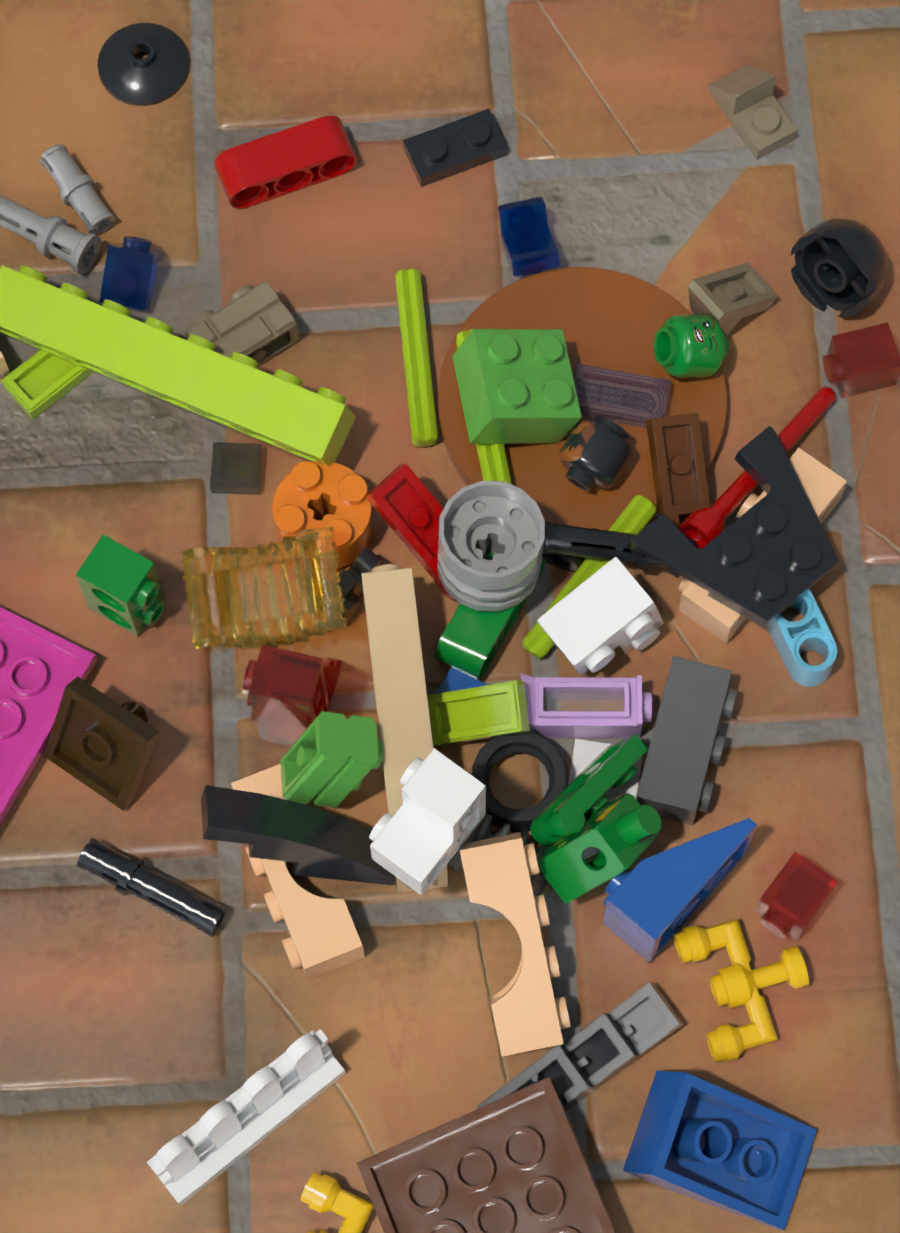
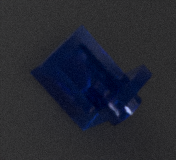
[498,197,560,277]
[99,236,164,311]

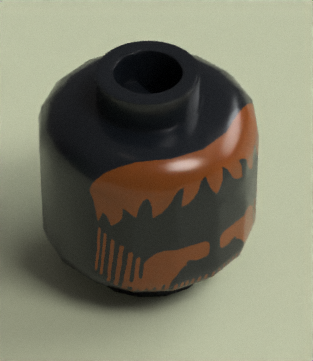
[559,416,632,492]

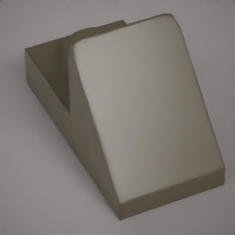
[707,64,798,160]
[688,263,778,336]

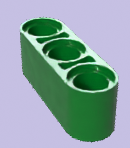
[434,553,546,680]

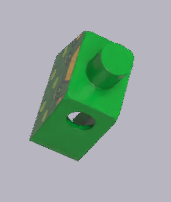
[537,793,661,904]

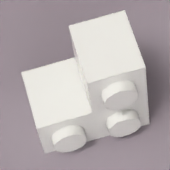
[537,557,664,676]
[369,748,486,896]

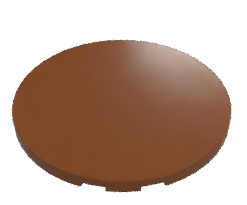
[438,267,727,530]

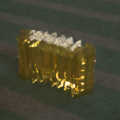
[181,527,346,650]

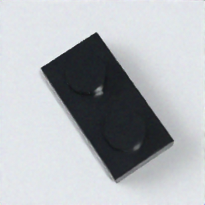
[403,109,507,187]

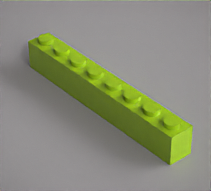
[0,265,356,466]

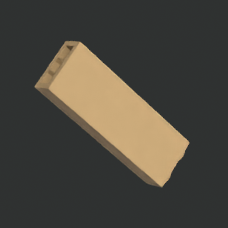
[361,564,448,893]

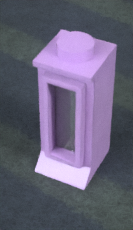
[520,673,652,738]

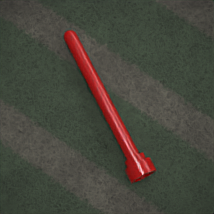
[679,387,836,549]

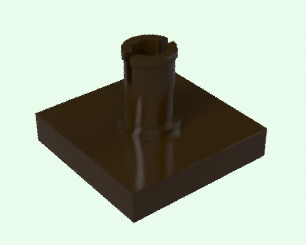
[43,676,159,811]

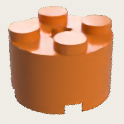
[272,461,374,574]

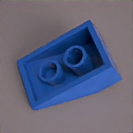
[603,818,757,963]
[623,1070,817,1230]

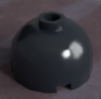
[791,218,888,317]

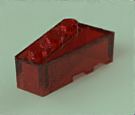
[243,645,343,746]

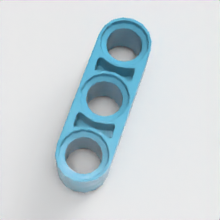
[766,589,837,687]

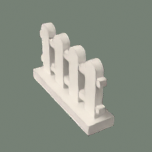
[147,1029,346,1206]

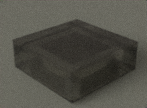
[210,442,263,495]

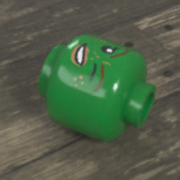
[653,314,729,378]

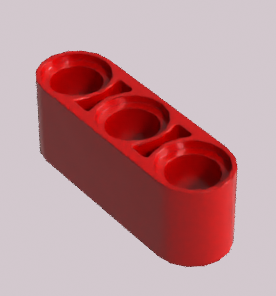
[214,116,357,209]

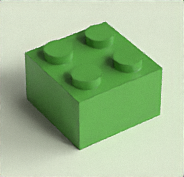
[452,329,582,444]

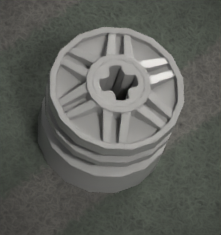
[437,481,545,611]

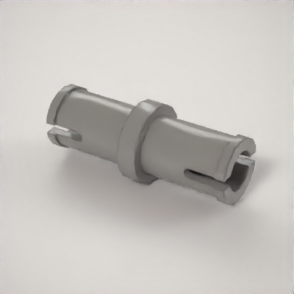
[39,144,115,235]

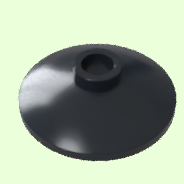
[97,23,190,106]

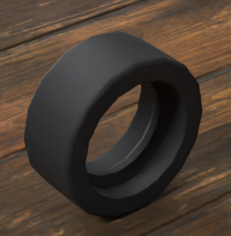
[472,731,567,832]

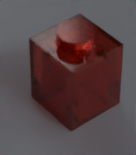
[823,322,900,398]
[755,851,838,941]

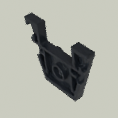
[627,426,839,628]

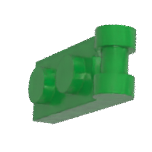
[530,734,648,846]

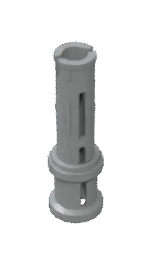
[0,194,101,274]

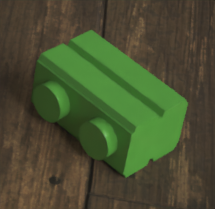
[280,711,383,808]

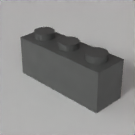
[636,656,738,825]

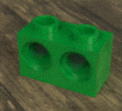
[76,534,165,637]

